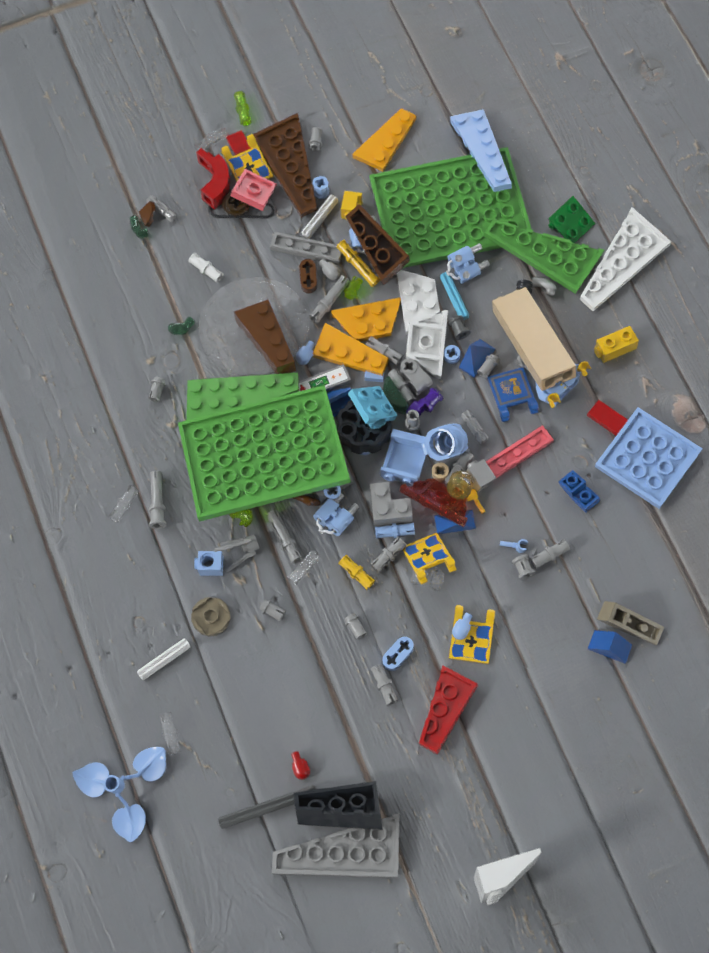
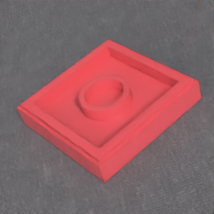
[230,169,277,211]

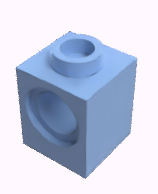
[194,551,224,576]

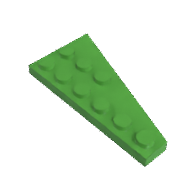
[483,219,604,294]

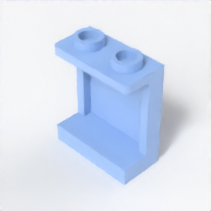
[380,429,427,486]

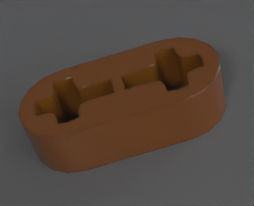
[299,259,317,294]

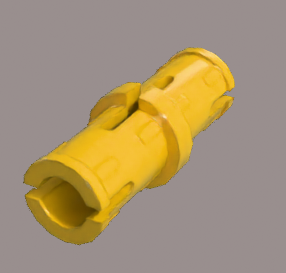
[338,554,375,590]

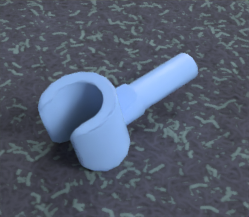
[500,539,528,553]

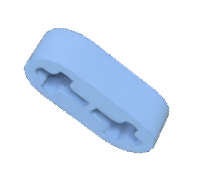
[382,637,414,671]

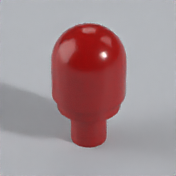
[291,751,310,780]

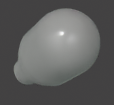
[319,259,341,280]

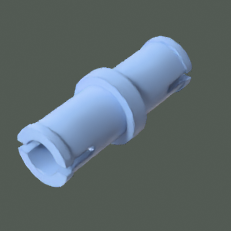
[375,522,415,539]

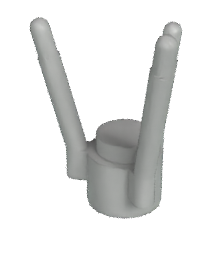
[214,534,259,572]

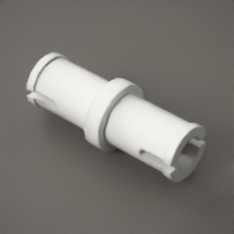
[188,253,224,283]

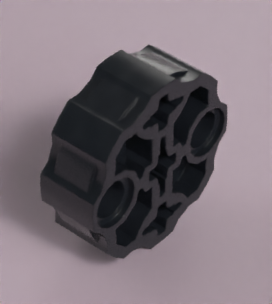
[337,400,392,454]

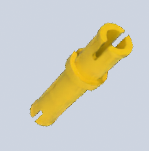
[336,240,380,287]

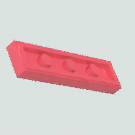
[486,425,554,479]

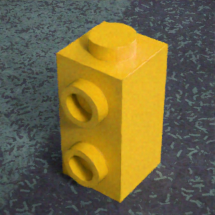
[594,326,639,363]

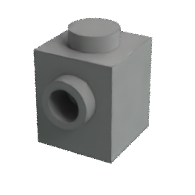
[464,459,496,492]

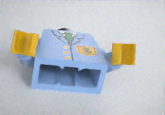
[535,361,591,408]

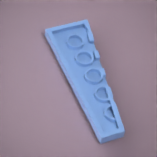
[450,109,512,192]

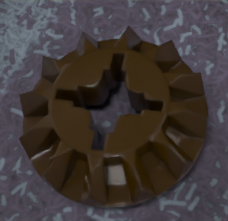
[222,192,250,217]

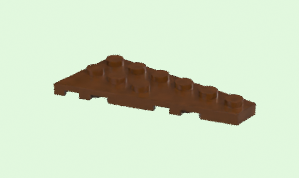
[253,113,317,218]

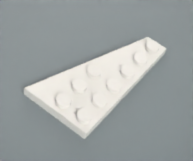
[580,207,671,311]

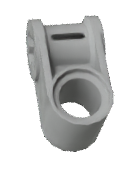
[400,358,433,396]

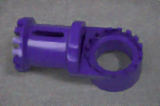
[406,388,444,416]

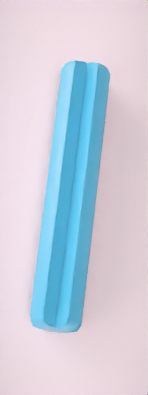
[440,272,469,320]

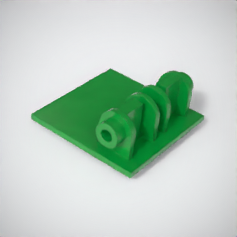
[548,196,595,243]

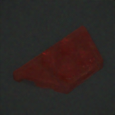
[399,478,467,527]

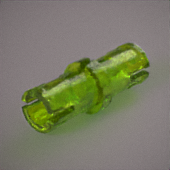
[234,91,252,126]

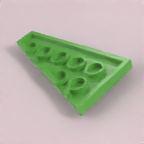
[187,373,299,420]

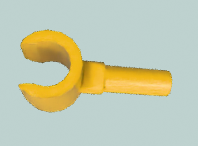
[465,489,486,514]

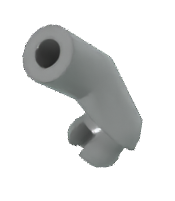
[532,277,557,296]

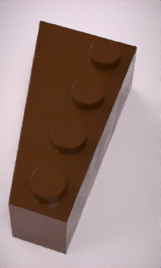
[346,204,410,286]
[234,299,296,374]

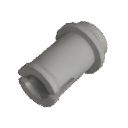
[308,127,323,151]
[477,354,500,378]
[148,377,166,402]
[260,599,286,622]
[345,613,367,640]

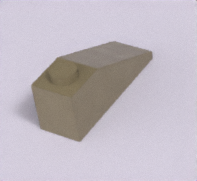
[597,601,664,645]

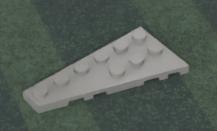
[272,813,400,878]

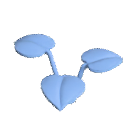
[72,747,166,842]

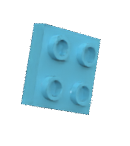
[348,386,397,429]

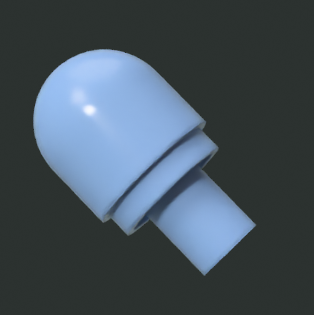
[295,341,315,365]
[452,613,473,640]

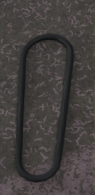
[208,200,274,218]

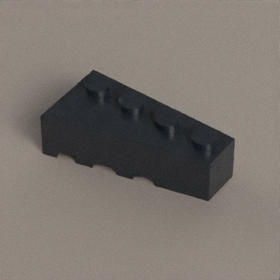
[294,781,383,830]

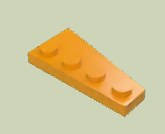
[352,108,417,172]
[313,323,389,376]

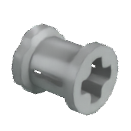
[512,554,536,580]

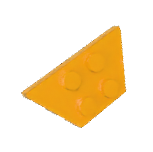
[331,297,401,342]

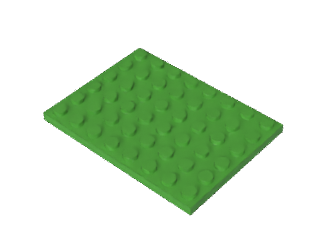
[369,147,531,268]
[178,385,351,522]

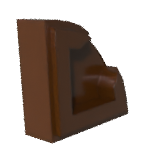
[139,201,156,227]

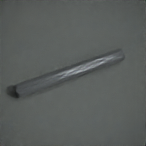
[218,785,316,829]

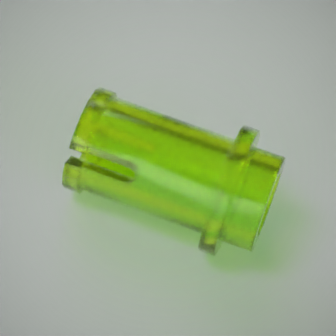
[344,276,363,300]

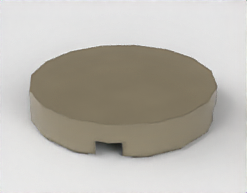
[191,597,231,636]

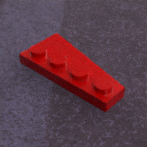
[419,665,478,754]

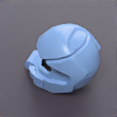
[421,424,468,461]

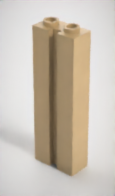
[492,287,576,391]

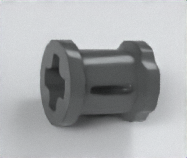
[448,315,471,340]

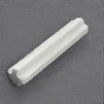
[302,195,338,239]
[137,638,191,680]

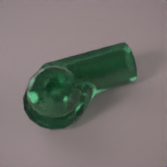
[130,215,149,239]
[168,316,195,335]

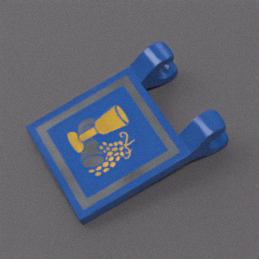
[487,367,538,422]

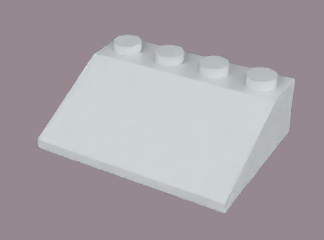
[474,848,541,905]

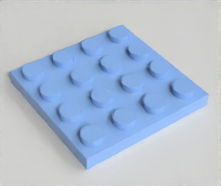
[595,407,703,509]

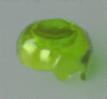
[229,508,253,527]

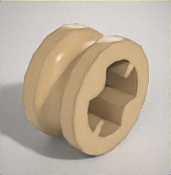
[432,462,449,482]

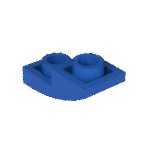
[558,470,600,513]

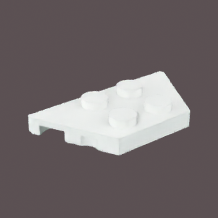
[397,270,440,335]
[405,310,448,379]

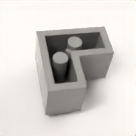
[370,482,413,528]

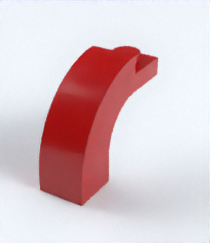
[196,148,230,210]

